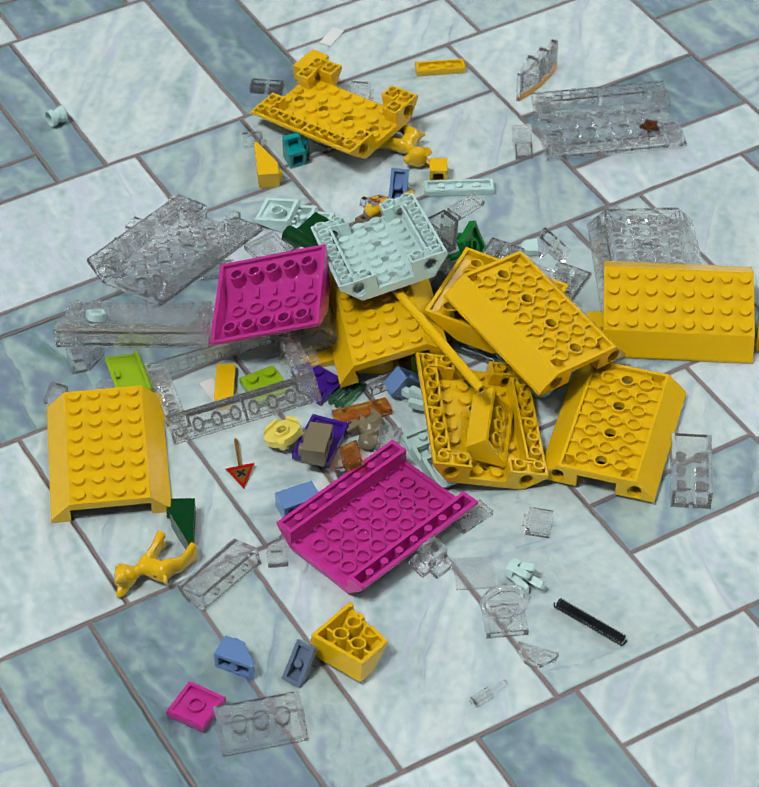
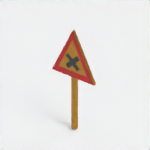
[226,438,255,489]

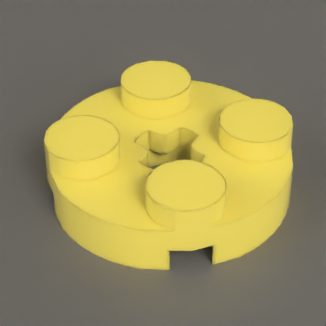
[263,416,303,450]

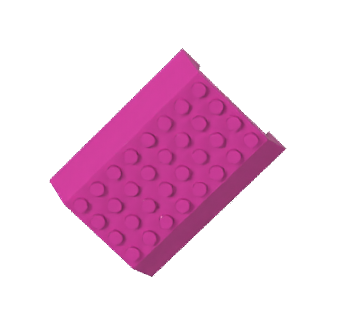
[277,440,478,593]

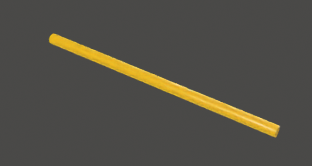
[391,288,486,394]

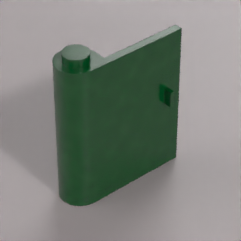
[282,212,335,267]

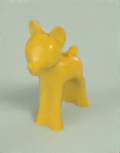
[379,123,432,167]
[114,530,198,598]

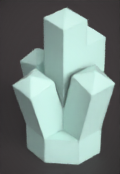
[401,385,424,411]
[504,558,546,593]

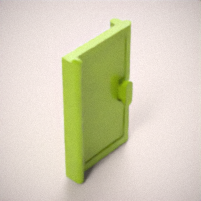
[105,350,152,391]

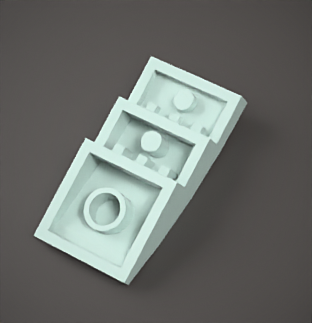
[255,198,336,232]
[400,425,457,488]

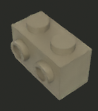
[298,421,333,466]

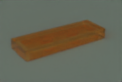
[331,397,392,423]
[339,440,364,472]

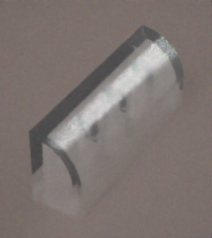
[178,538,262,612]

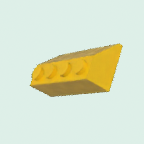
[465,387,513,467]

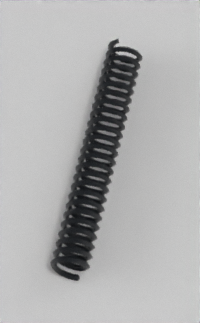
[553,598,627,646]

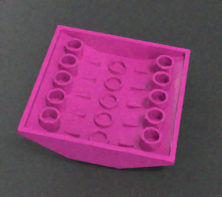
[210,244,330,346]

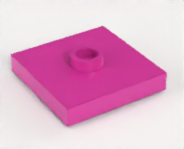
[166,681,226,732]

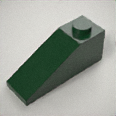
[166,498,196,550]

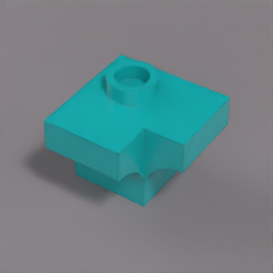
[282,132,309,169]

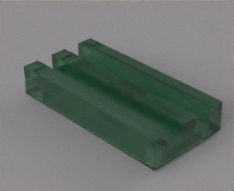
[328,382,366,411]

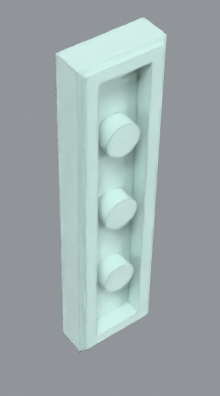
[424,179,494,196]

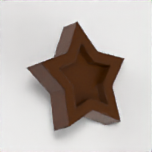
[640,119,659,134]

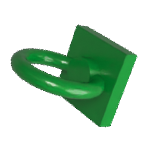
[440,220,487,262]

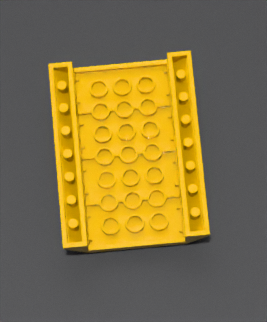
[603,261,755,364]
[324,272,447,388]
[47,385,171,523]

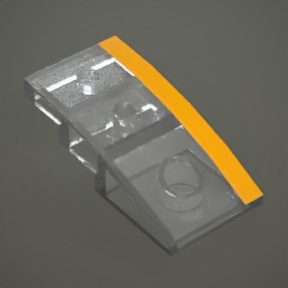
[516,39,558,101]

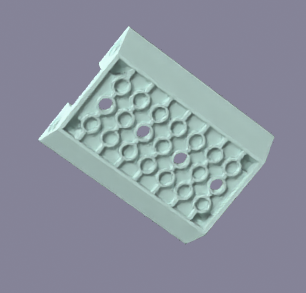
[311,192,448,301]

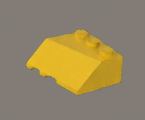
[310,602,388,683]

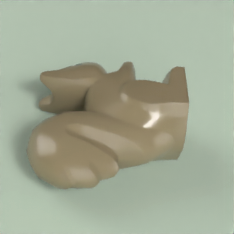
[347,407,385,450]

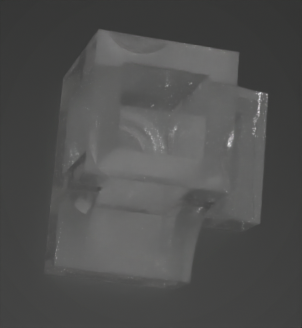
[408,535,453,579]

